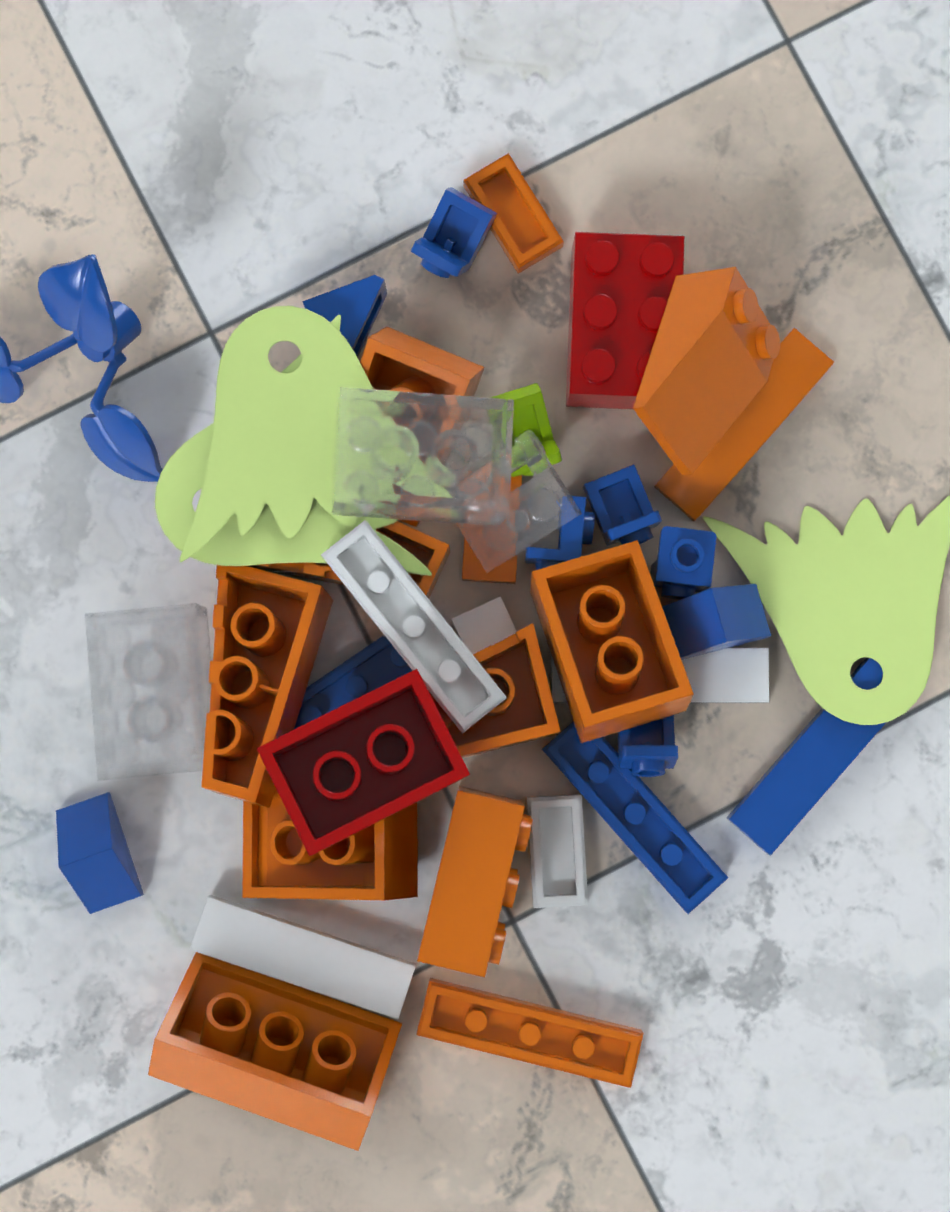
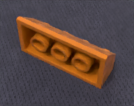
[148,952,402,1151]

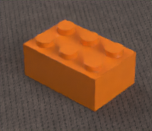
[530,540,694,743]
[417,786,533,978]

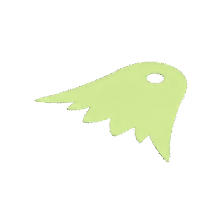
[179,306,460,562]
[155,314,432,576]
[703,495,950,725]

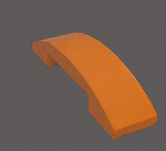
[654,328,834,521]

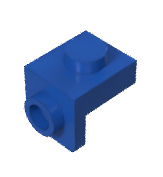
[411,187,497,278]
[583,464,662,546]
[524,495,595,570]
[650,526,717,600]
[618,715,678,777]

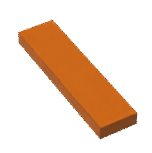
[416,978,644,1088]

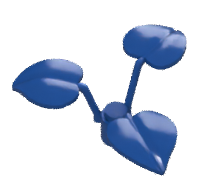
[0,254,163,482]

